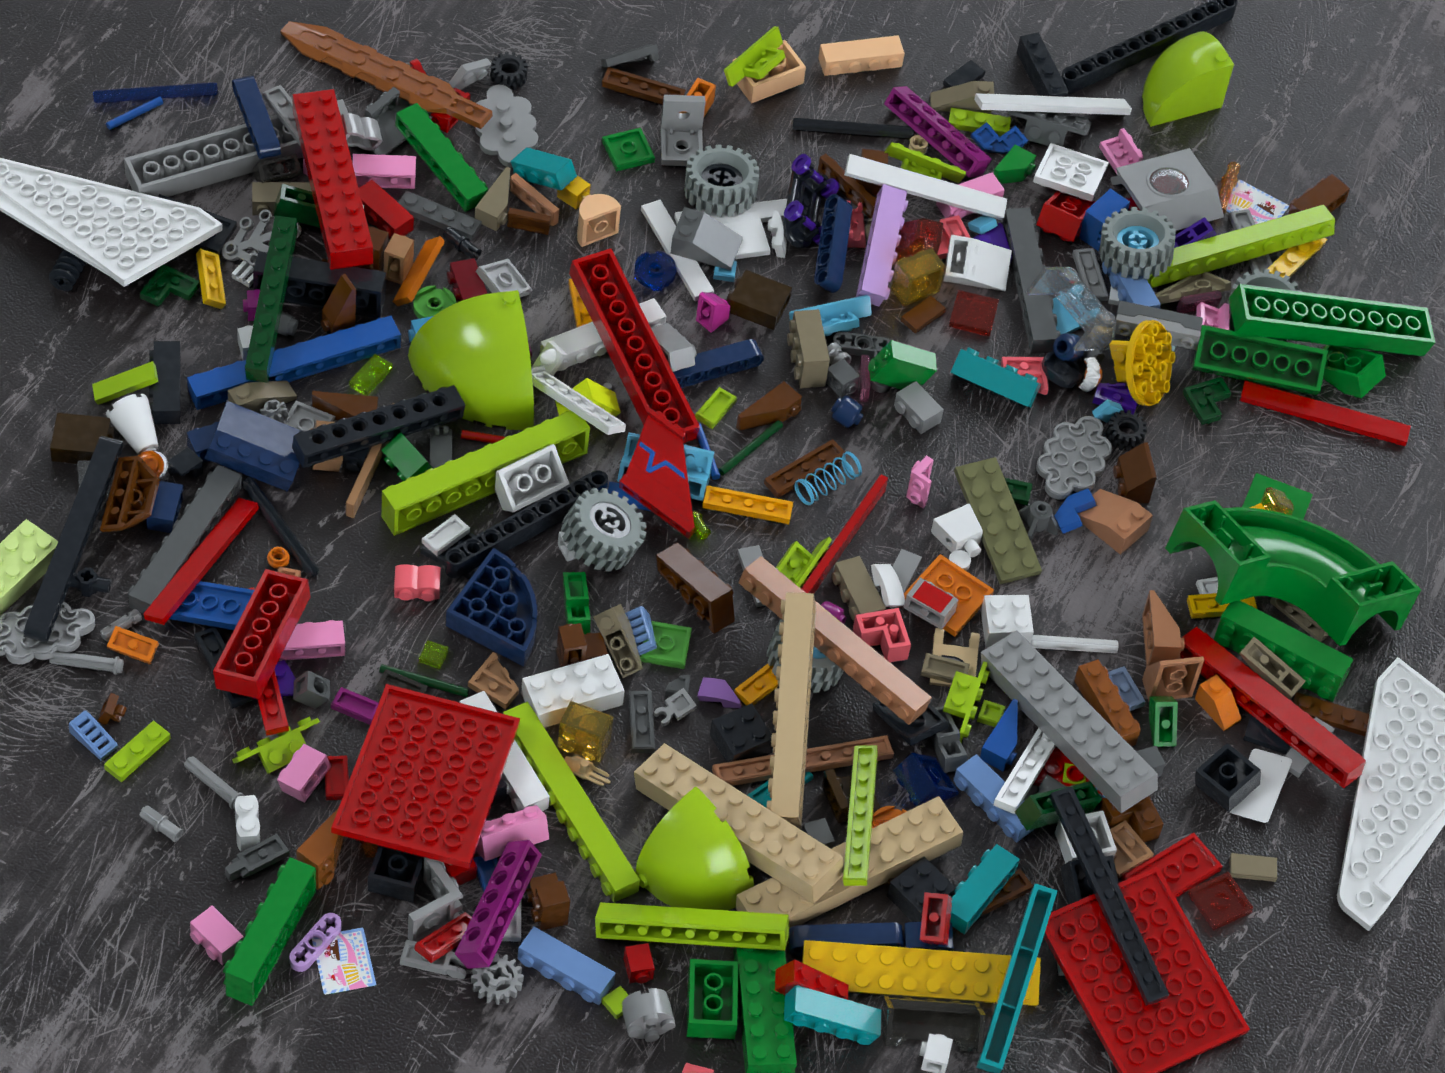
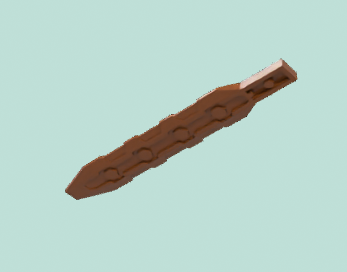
[280,21,493,129]

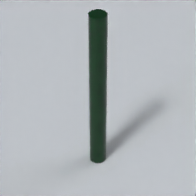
[718,420,783,476]
[379,664,469,697]

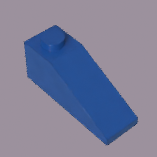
[980,699,1018,771]

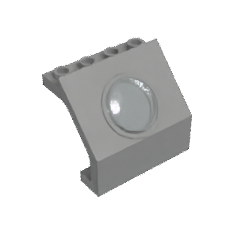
[1110,148,1224,231]

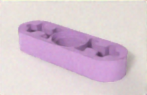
[289,913,341,972]

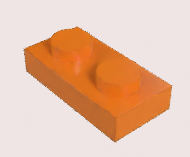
[107,626,159,664]

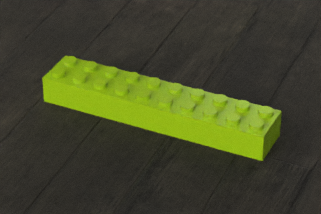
[381,411,590,536]

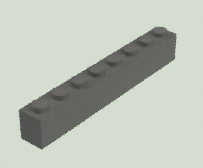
[1003,208,1061,353]
[127,465,242,613]

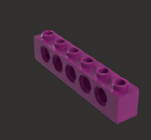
[884,86,992,178]
[455,840,542,969]

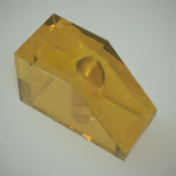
[1260,487,1294,515]

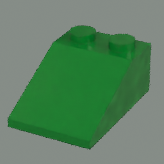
[1322,345,1386,398]

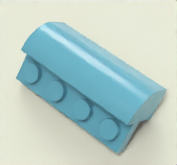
[617,432,714,501]

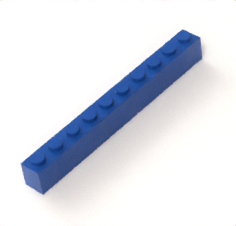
[187,316,401,410]

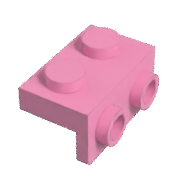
[1099,128,1143,174]
[1196,302,1231,330]
[906,455,934,508]

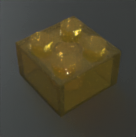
[891,248,945,306]
[558,701,613,762]

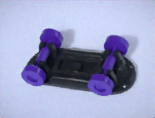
[783,154,840,248]

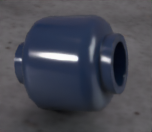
[1053,333,1085,362]
[830,396,864,428]

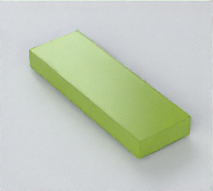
[92,361,159,405]

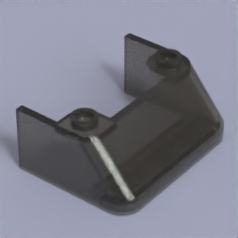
[883,995,985,1053]

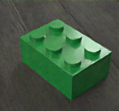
[687,959,738,1039]

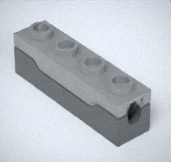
[1113,300,1203,350]

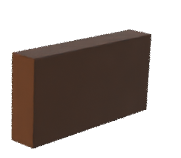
[507,208,551,235]
[901,296,946,334]

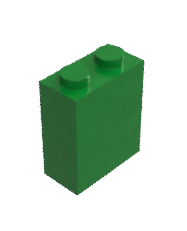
[868,340,937,390]

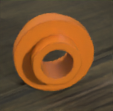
[267,547,290,568]

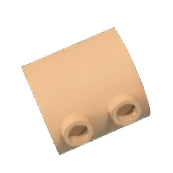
[577,194,621,247]

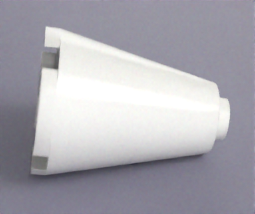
[106,394,159,455]

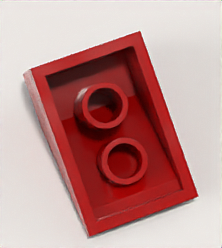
[1036,191,1095,242]

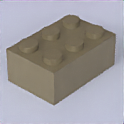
[787,309,830,388]

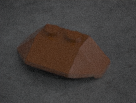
[100,456,160,532]

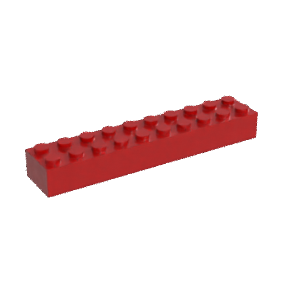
[292,89,373,270]
[569,248,700,443]

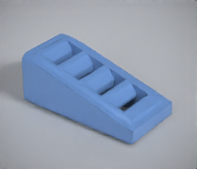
[625,606,657,656]
[69,710,118,761]

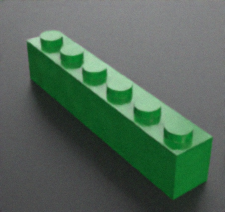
[395,103,488,212]

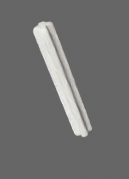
[1030,635,1119,653]

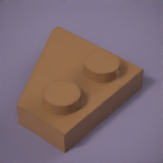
[468,652,519,709]
[1110,820,1154,879]

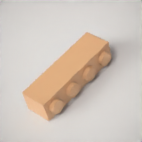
[819,35,905,76]

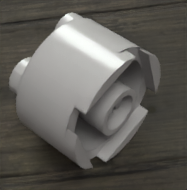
[622,988,676,1042]

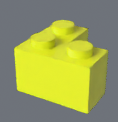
[555,378,621,421]

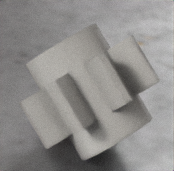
[260,399,289,423]

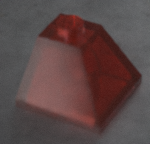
[895,218,943,270]

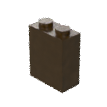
[726,270,792,330]
[50,413,115,465]

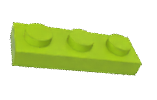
[949,108,1011,137]
[104,720,171,782]

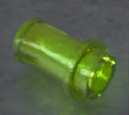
[693,511,711,540]

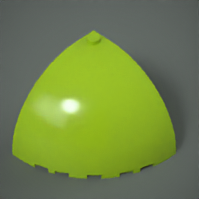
[408,290,534,430]

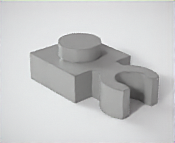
[654,688,697,726]

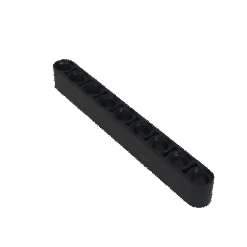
[445,470,608,578]

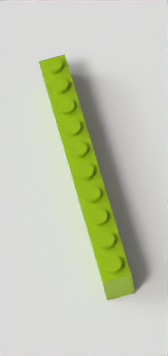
[1147,205,1335,288]
[503,702,640,903]

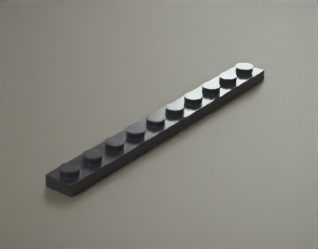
[1049,786,1169,1006]

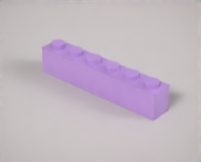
[856,184,908,306]

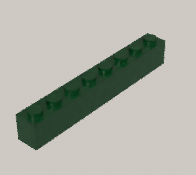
[245,216,297,383]

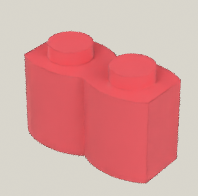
[394,564,441,601]

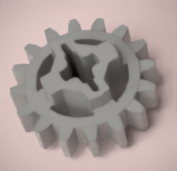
[471,953,524,1005]

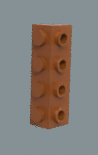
[1074,659,1141,746]

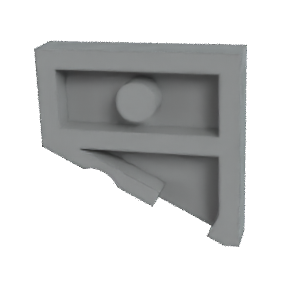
[449,58,492,90]

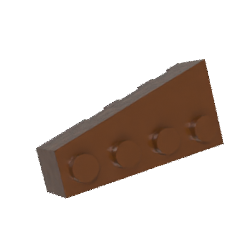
[656,542,735,634]

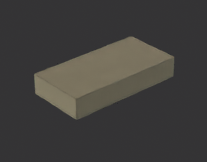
[920,653,970,684]
[1230,853,1277,882]

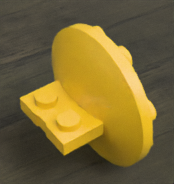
[1109,320,1176,406]

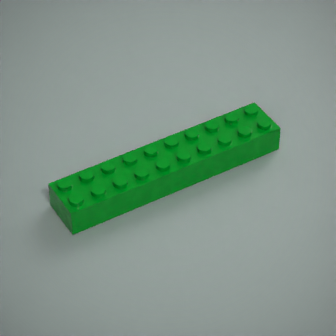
[1229,284,1436,356]

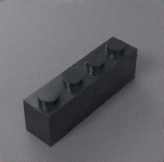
[1017,32,1069,97]
[149,341,181,424]

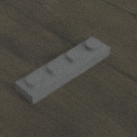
[398,191,482,241]

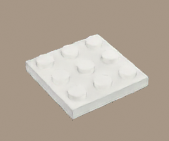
[1033,143,1109,202]

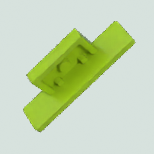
[724,26,786,87]
[884,142,966,183]
[776,537,832,588]
[943,661,990,743]
[232,716,320,774]

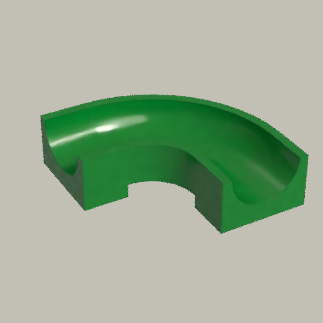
[1165,500,1421,646]

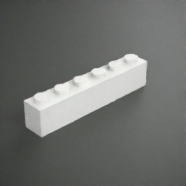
[540,298,666,372]
[459,691,550,812]

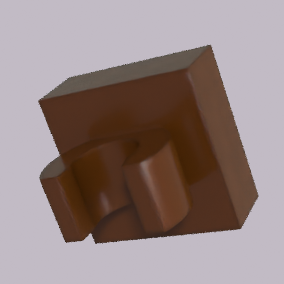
[97,693,127,725]

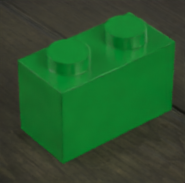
[382,433,434,481]

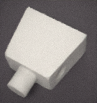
[931,504,983,557]

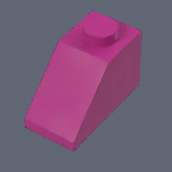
[696,292,730,333]

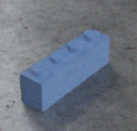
[1102,261,1161,309]
[954,754,1036,843]
[518,927,615,1005]

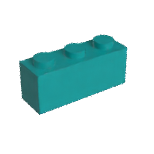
[510,147,577,190]

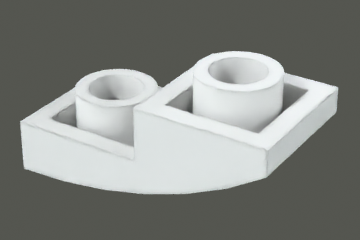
[768,210,787,258]
[871,564,905,607]

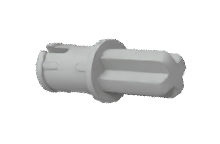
[139,806,183,842]

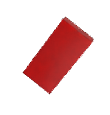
[325,755,349,800]

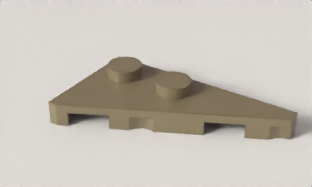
[1155,272,1231,304]

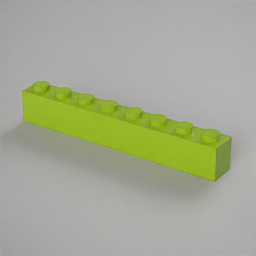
[595,902,789,950]

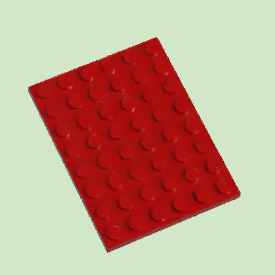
[331,684,520,869]
[1044,866,1250,1073]

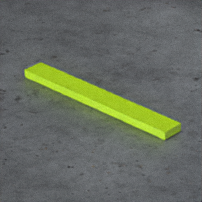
[843,745,878,886]

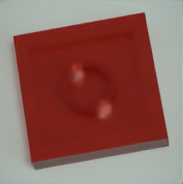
[949,290,999,337]
[1188,872,1253,930]

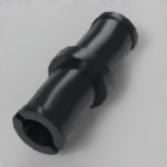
[443,227,482,260]

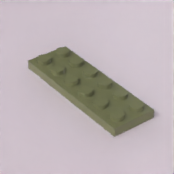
[954,457,1042,584]

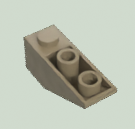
[593,604,643,678]

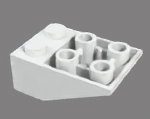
[943,235,1012,291]

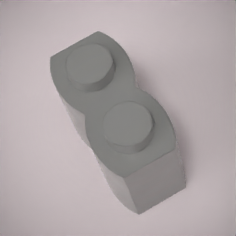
[341,113,383,150]

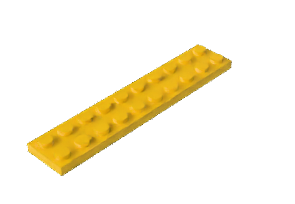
[802,940,1041,1006]

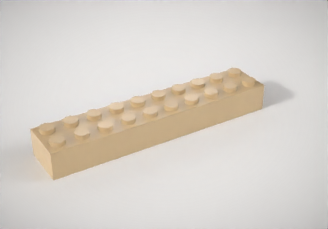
[767,592,816,829]
[634,743,844,904]
[736,796,963,928]

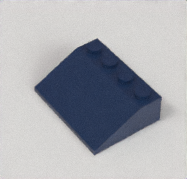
[205,401,301,492]

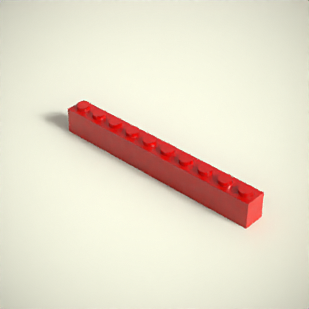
[1180,627,1366,788]

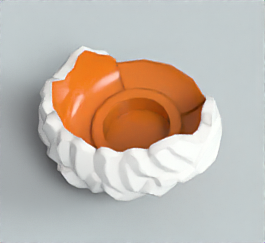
[1079,357,1102,392]
[138,451,168,480]

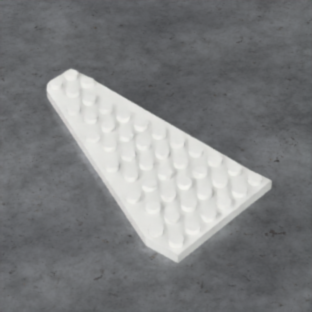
[0,158,222,287]
[1337,657,1445,931]

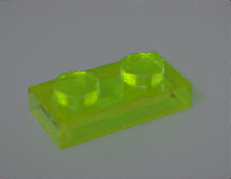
[349,354,393,396]

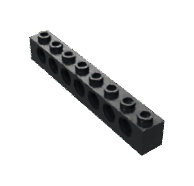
[292,385,465,468]

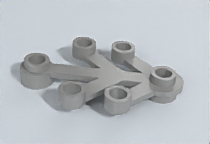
[222,210,302,268]

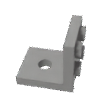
[660,95,705,166]
[408,857,463,942]

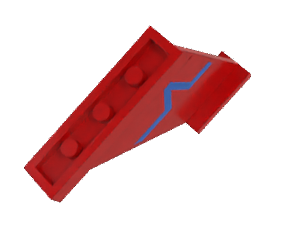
[619,409,695,539]

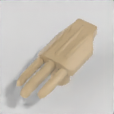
[564,756,611,786]

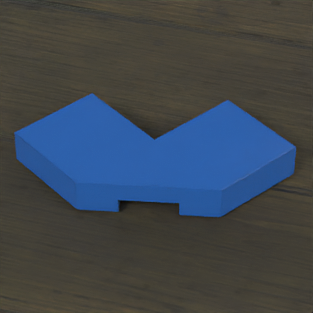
[970,122,1028,154]
[1054,488,1097,534]

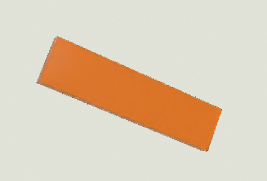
[393,236,445,306]

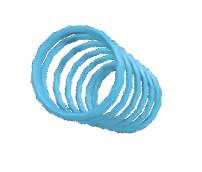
[794,451,862,505]

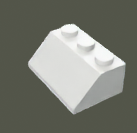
[495,444,569,512]

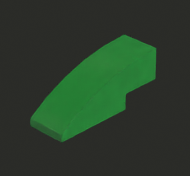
[563,572,591,634]

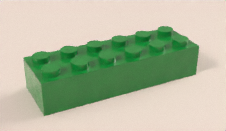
[1192,325,1328,395]
[1213,600,1353,702]
[223,857,316,1006]
[733,947,797,1073]

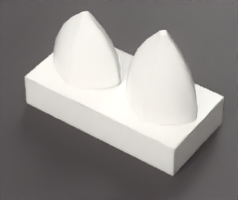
[531,341,567,376]

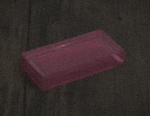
[1176,290,1222,313]
[859,355,870,402]

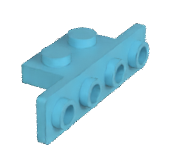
[789,295,872,336]

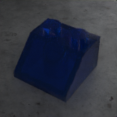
[893,753,959,806]

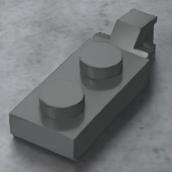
[225,834,290,882]

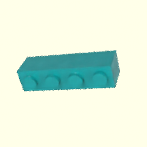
[950,347,1041,407]
[950,844,1020,934]
[784,985,881,1045]

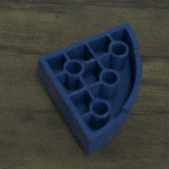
[446,548,537,667]

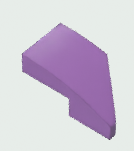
[697,677,742,708]

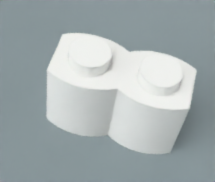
[235,795,260,851]

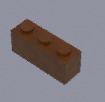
[1288,174,1350,215]

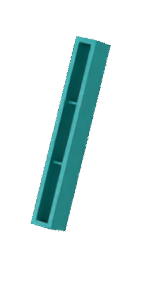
[976,883,1057,1073]

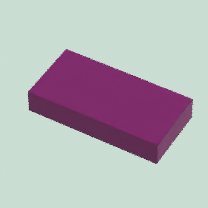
[331,687,379,725]

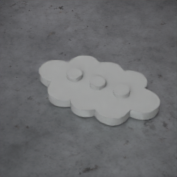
[475,85,538,167]
[1036,416,1112,500]
[0,602,95,665]

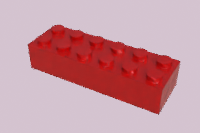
[213,569,310,699]

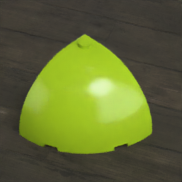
[1142,31,1234,127]
[635,787,754,911]

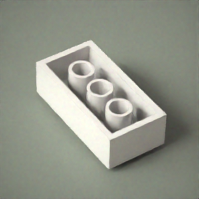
[521,654,625,728]

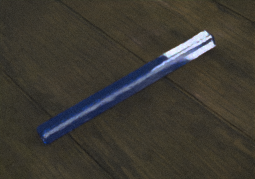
[93,82,218,103]

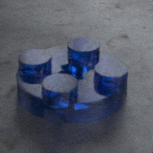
[634,251,676,292]

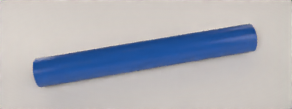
[106,96,163,130]
[697,423,720,480]

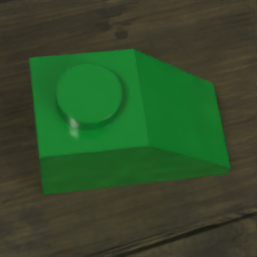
[993,144,1036,184]
[1149,696,1178,747]

